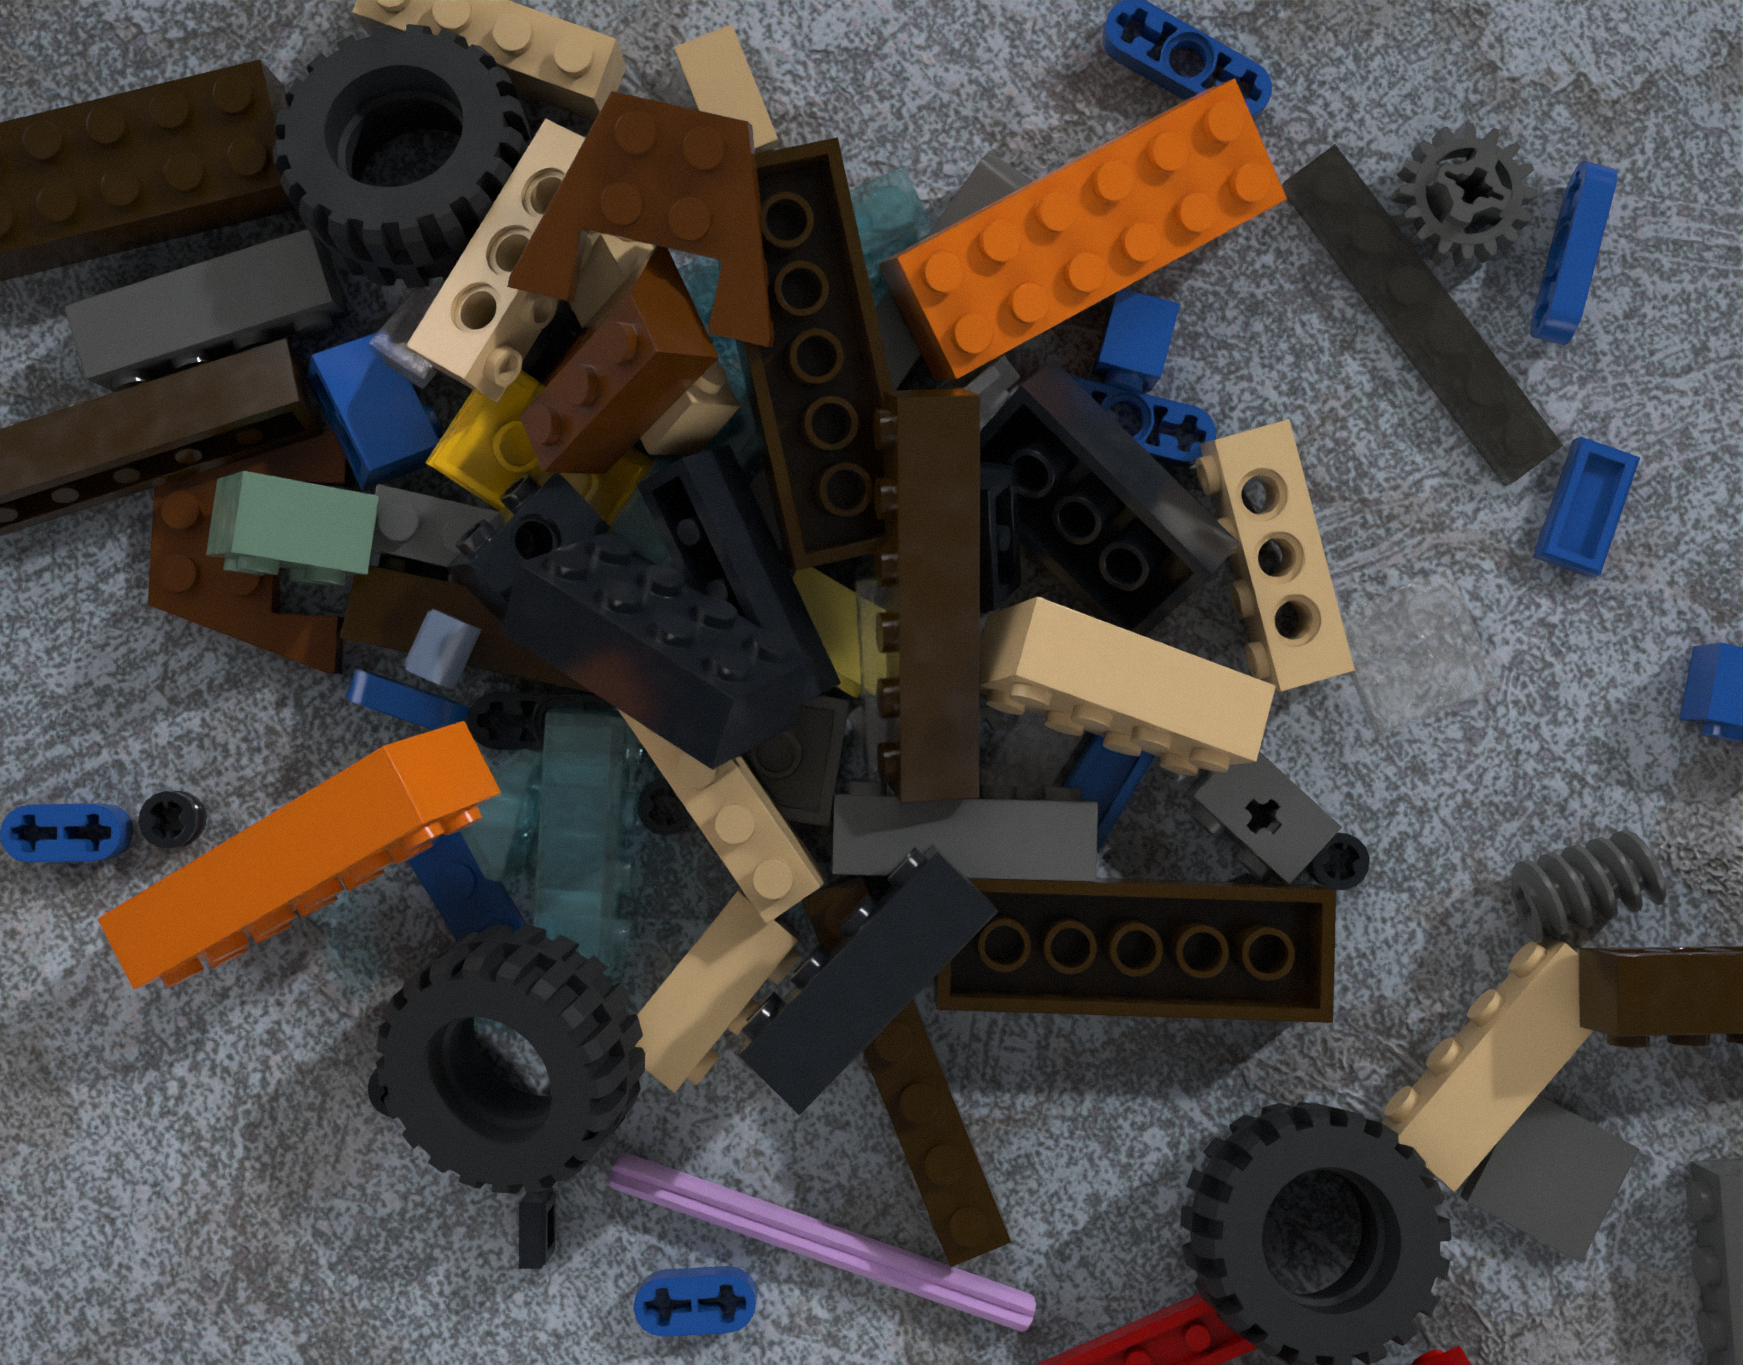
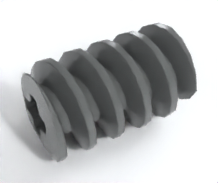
[1511,829,1666,942]

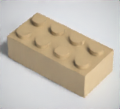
[979,596,1276,776]

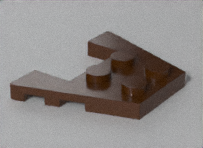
[507,91,774,348]
[148,429,352,674]

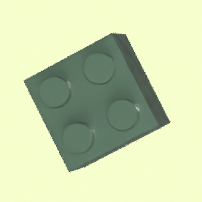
[206,471,379,586]

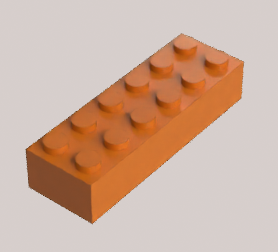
[878,78,1287,381]
[97,721,501,990]

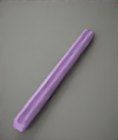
[608,1152,1036,1332]

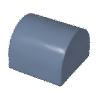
[403,609,482,690]

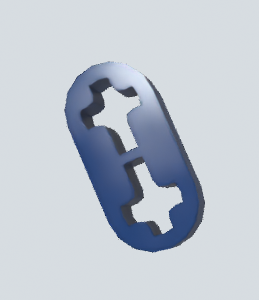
[345,668,470,730]
[0,803,134,862]
[634,1266,758,1337]

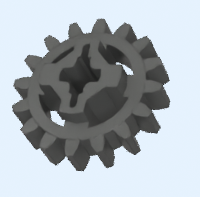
[1392,123,1538,267]

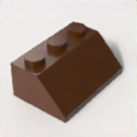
[519,246,719,474]

